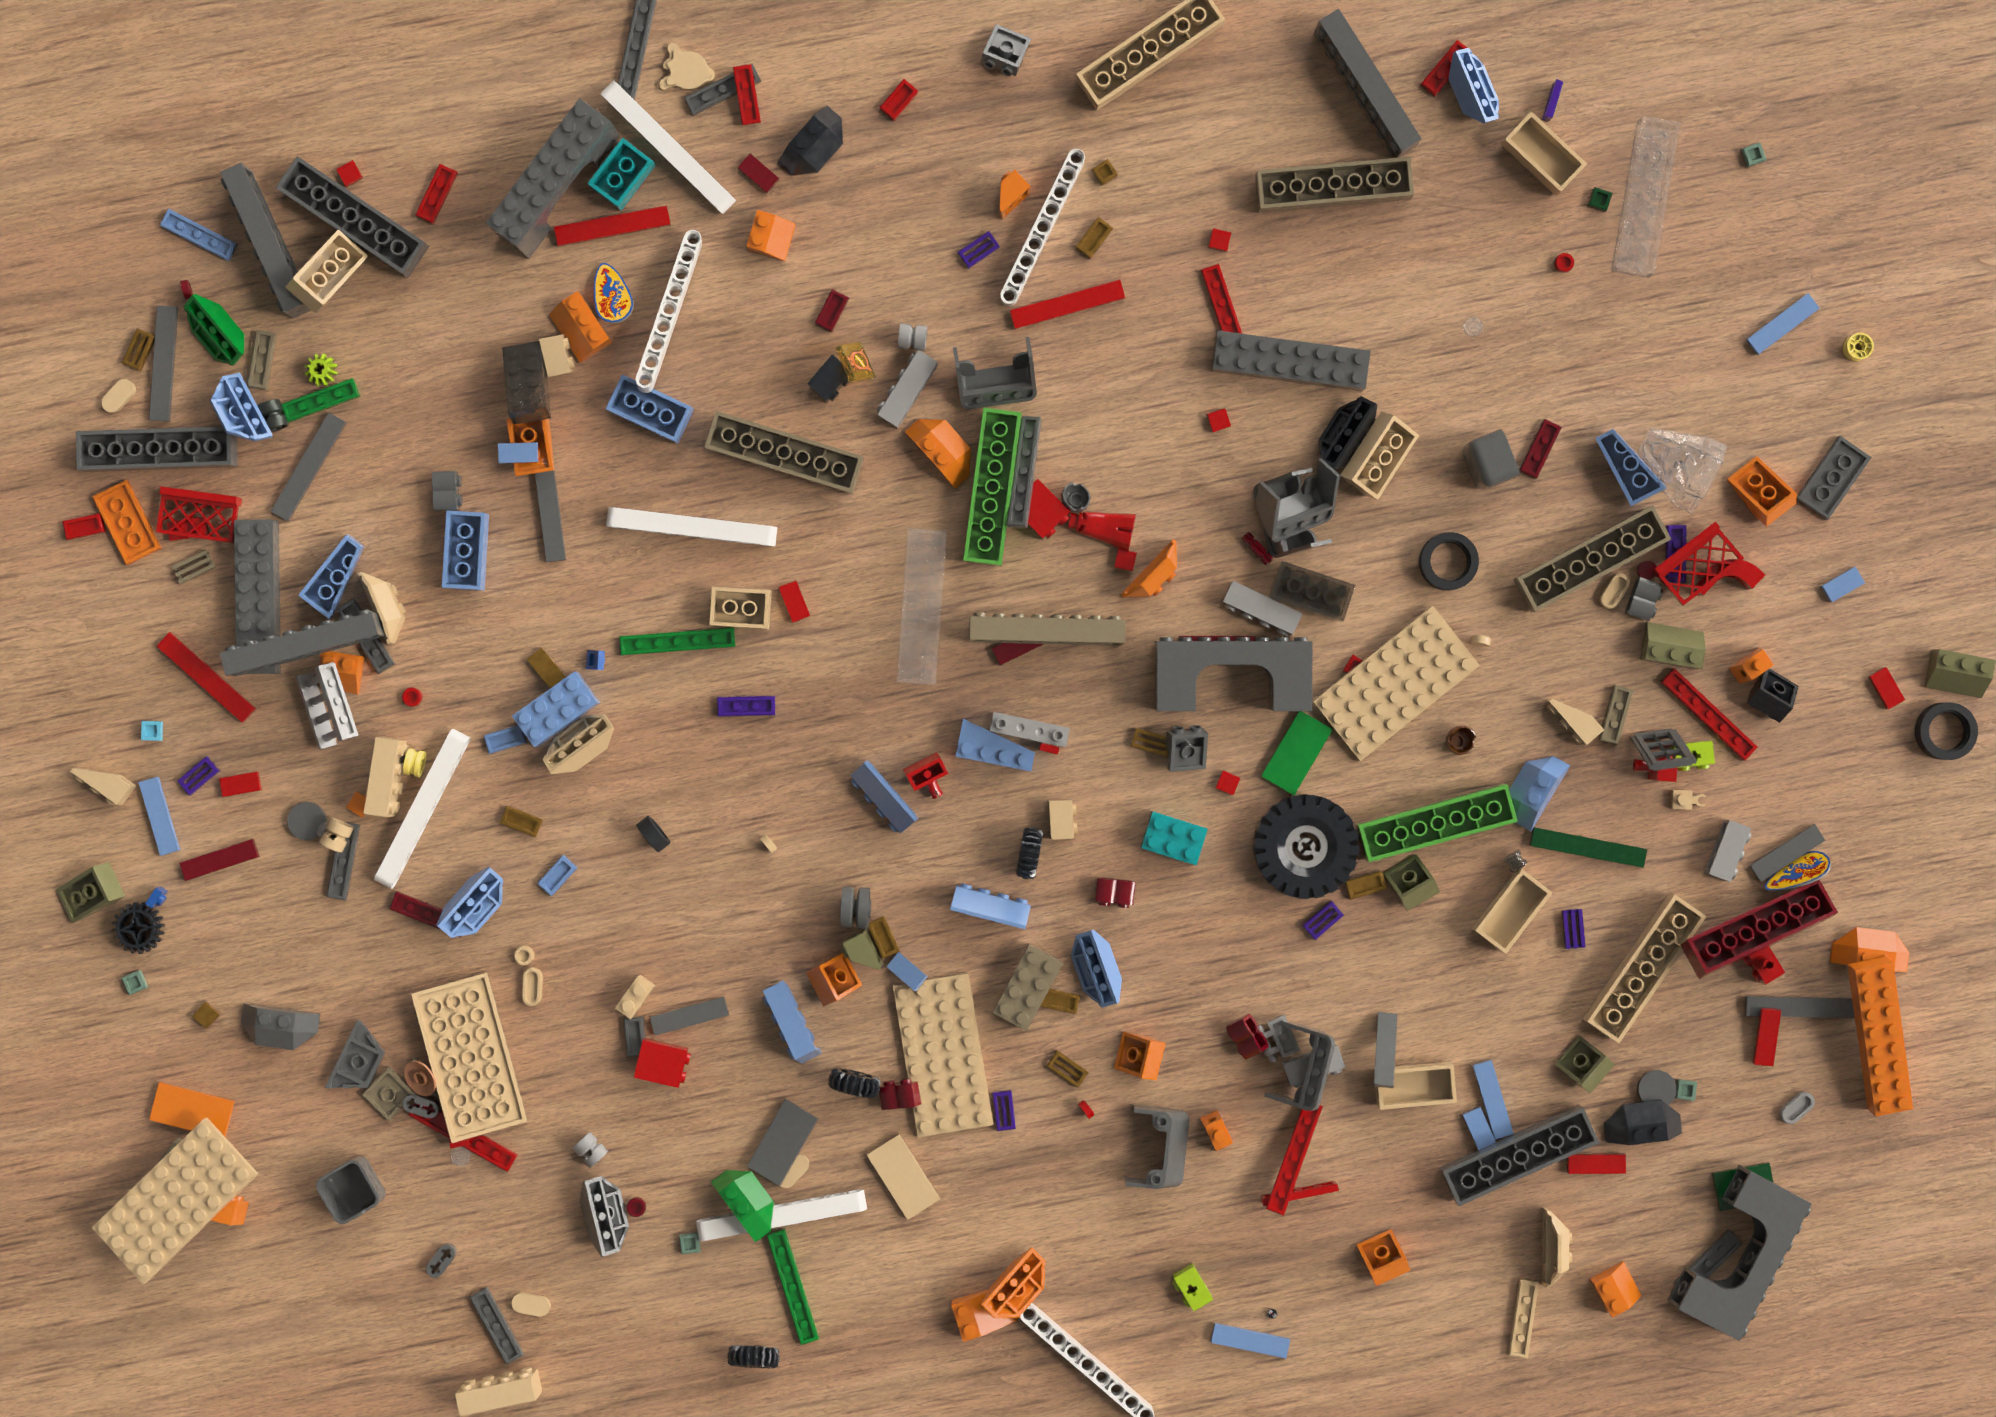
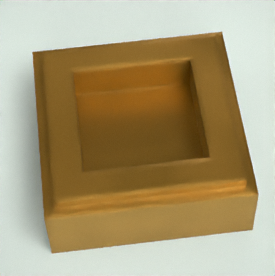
[1092,159,1118,186]
[192,1001,221,1029]

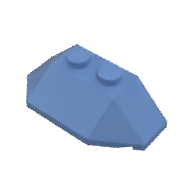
[1448,48,1499,124]
[210,373,273,441]
[1509,756,1570,831]
[437,866,503,938]
[1071,930,1122,1008]

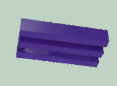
[1542,79,1563,122]
[958,231,1000,269]
[177,756,220,796]
[1302,900,1344,940]
[1562,909,1586,949]
[992,1090,1016,1131]

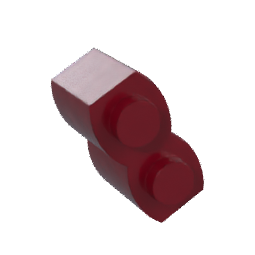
[1095,877,1136,908]
[1226,1014,1269,1060]
[879,1078,921,1110]

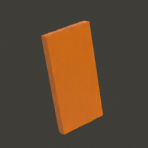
[92,480,162,565]
[149,1082,235,1138]

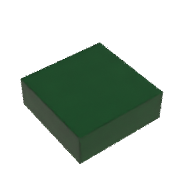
[1587,187,1613,212]

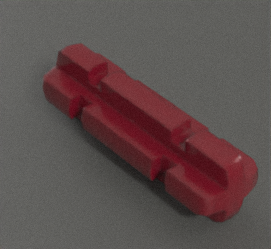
[1242,532,1273,565]

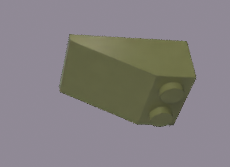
[56,862,125,924]

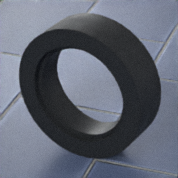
[1419,532,1479,591]
[1915,702,1978,760]

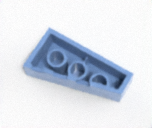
[1595,429,1667,506]
[298,534,365,619]
[956,719,1035,771]
[762,981,822,1064]

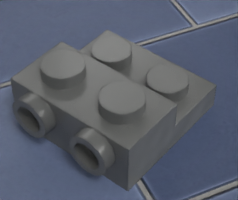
[981,24,1031,76]
[1166,725,1208,772]

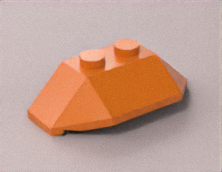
[904,419,971,489]
[1120,539,1177,598]
[1830,927,1909,972]
[981,1247,1046,1318]

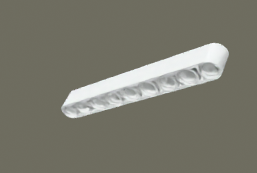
[600,80,736,214]
[1000,149,1085,307]
[636,230,702,393]
[606,507,777,547]
[374,729,470,889]
[696,1189,867,1241]
[1020,1303,1154,1417]

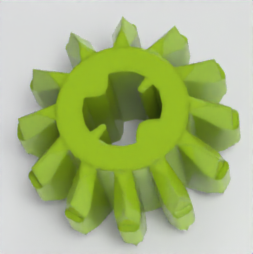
[304,354,338,386]

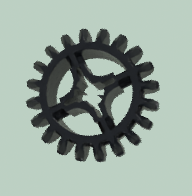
[1016,827,1043,879]
[111,902,165,954]
[828,1068,880,1098]
[727,1345,780,1369]

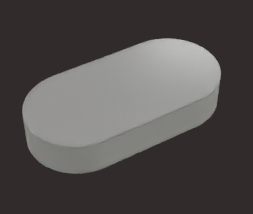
[1779,1091,1815,1124]

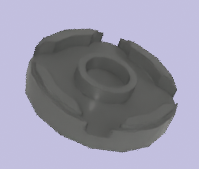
[287,802,327,840]
[1637,1070,1676,1105]

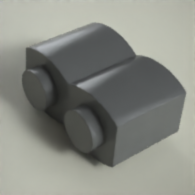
[432,471,463,511]
[1625,577,1663,621]

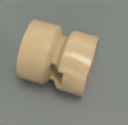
[319,817,354,852]

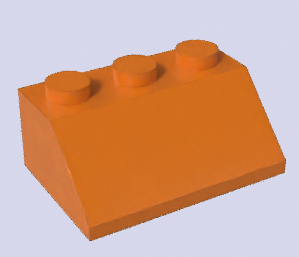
[549,291,612,363]

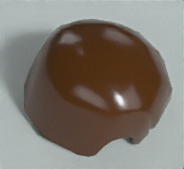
[1446,725,1476,755]

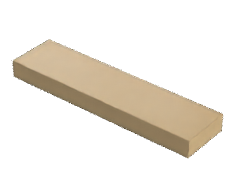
[1508,1278,1539,1359]

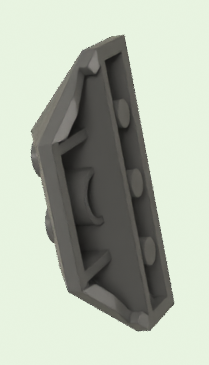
[241,1003,321,1050]
[580,1176,629,1257]

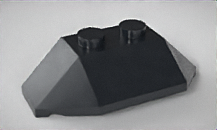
[777,106,843,176]
[1318,396,1378,470]
[1603,1099,1682,1145]

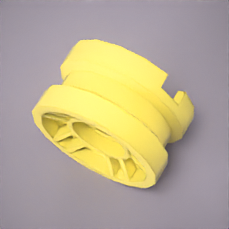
[1842,333,1874,361]
[403,749,426,778]

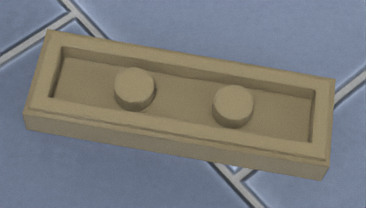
[247,330,277,391]
[1599,685,1633,745]

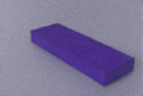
[1665,525,1687,583]
[717,696,776,716]

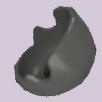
[1061,482,1091,512]

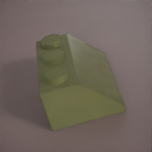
[1640,622,1706,670]
[1924,649,1996,698]
[841,930,883,970]

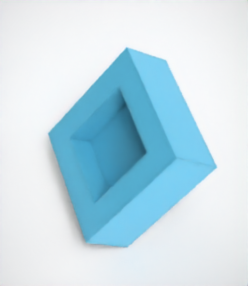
[141,721,163,741]

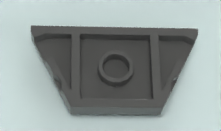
[325,1020,386,1088]

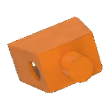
[1729,648,1774,684]
[1200,1110,1233,1151]

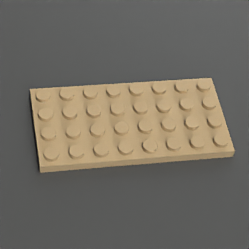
[1312,606,1480,761]
[411,973,528,1143]
[893,973,994,1137]
[92,1118,258,1284]

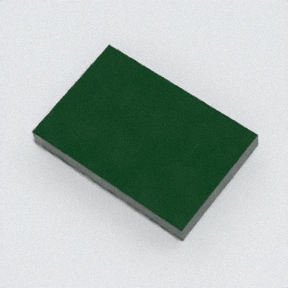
[1712,1162,1774,1211]

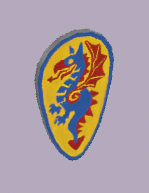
[594,263,634,324]
[1765,851,1831,892]

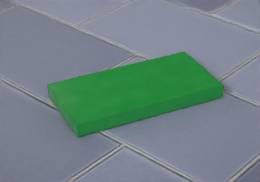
[1261,711,1333,795]

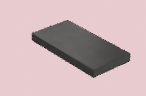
[1796,436,1872,520]
[747,1099,819,1186]

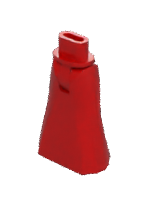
[1068,512,1136,552]

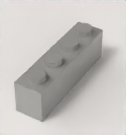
[877,350,938,429]
[1222,581,1302,637]

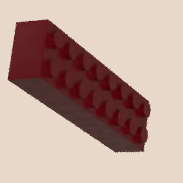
[1680,880,1838,979]

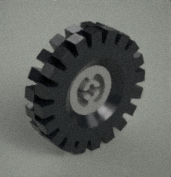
[1253,794,1360,899]

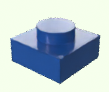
[586,650,605,670]
[145,887,168,908]

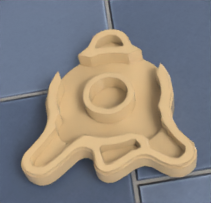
[659,43,715,91]

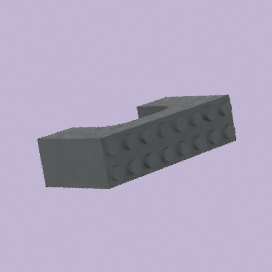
[486,98,620,259]
[1155,637,1313,711]
[1668,1165,1812,1341]

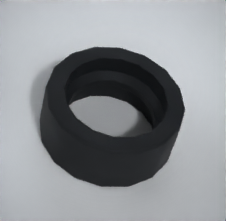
[636,815,671,852]

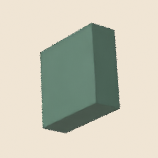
[1741,142,1767,168]
[121,970,148,995]
[1675,1079,1697,1101]
[679,1232,701,1254]

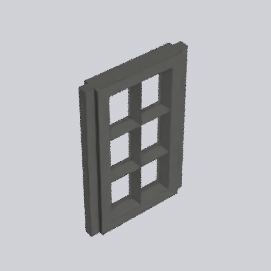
[1630,728,1696,771]

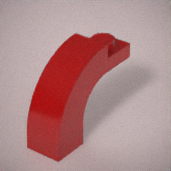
[1694,559,1765,596]

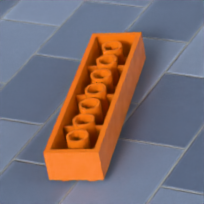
[1847,957,1913,1117]

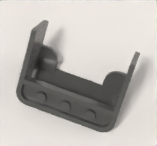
[953,337,1037,409]
[1256,458,1340,542]
[1253,468,1332,558]
[1264,1022,1335,1111]
[1125,1105,1189,1189]

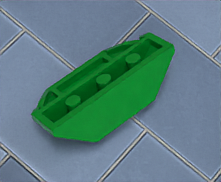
[183,294,245,366]
[711,1170,774,1243]

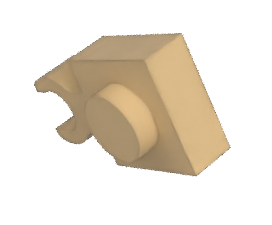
[1671,790,1706,810]

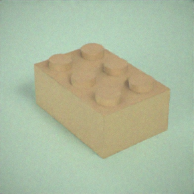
[709,587,771,630]

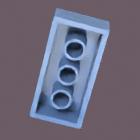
[606,374,694,444]
[442,511,489,591]
[512,671,600,747]

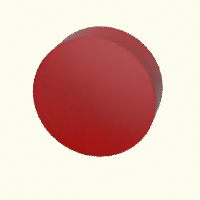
[1554,253,1574,273]
[402,687,423,707]
[1078,1100,1094,1119]

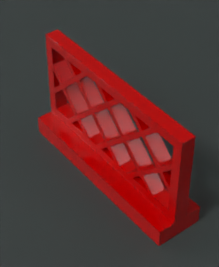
[156,486,242,543]
[1652,521,1744,606]

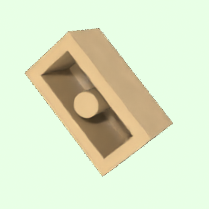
[539,334,575,377]
[1049,800,1078,840]
[615,975,656,1019]

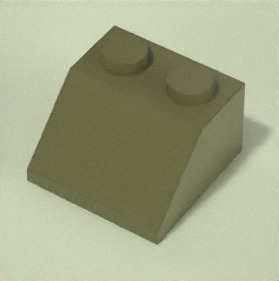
[1383,854,1440,911]
[1555,1035,1615,1094]

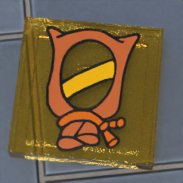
[836,342,876,383]

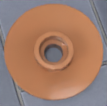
[404,1061,436,1096]

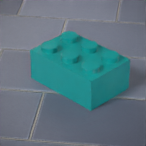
[587,138,656,211]
[1140,811,1208,866]

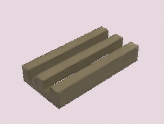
[171,550,216,584]

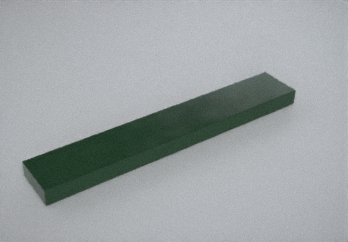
[1530,827,1647,868]

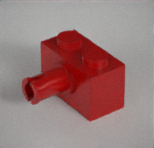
[903,752,949,799]
[1633,756,1678,782]
[1743,947,1785,985]

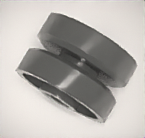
[840,886,871,930]

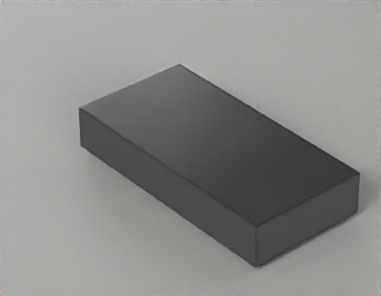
[624,1016,645,1057]

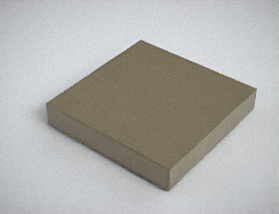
[361,1067,417,1122]

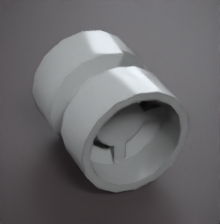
[898,323,927,351]
[572,1132,608,1168]

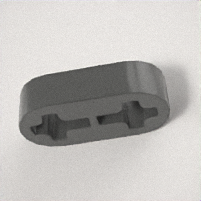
[403,1094,440,1118]
[426,1243,457,1278]

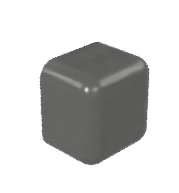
[1463,429,1520,490]
[316,1156,386,1224]

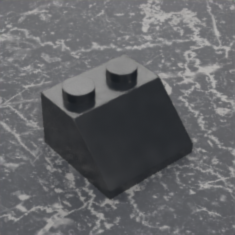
[807,354,852,403]
[1747,668,1799,723]

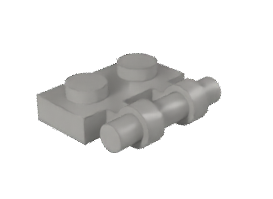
[1258,1015,1300,1063]

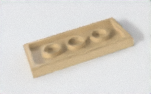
[867,1134,940,1220]

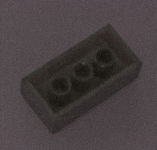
[502,341,551,425]
[1268,561,1356,622]

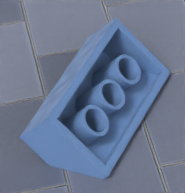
[850,760,919,833]
[950,883,1031,929]

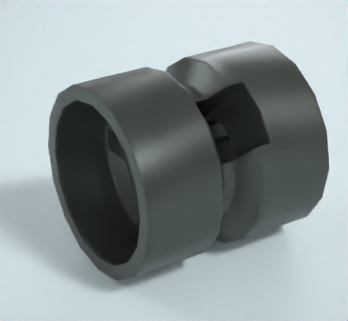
[257,399,289,432]

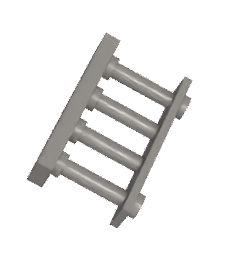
[295,662,359,750]
[990,712,1070,747]

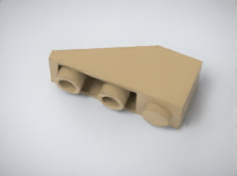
[1545,699,1604,745]
[70,768,136,806]

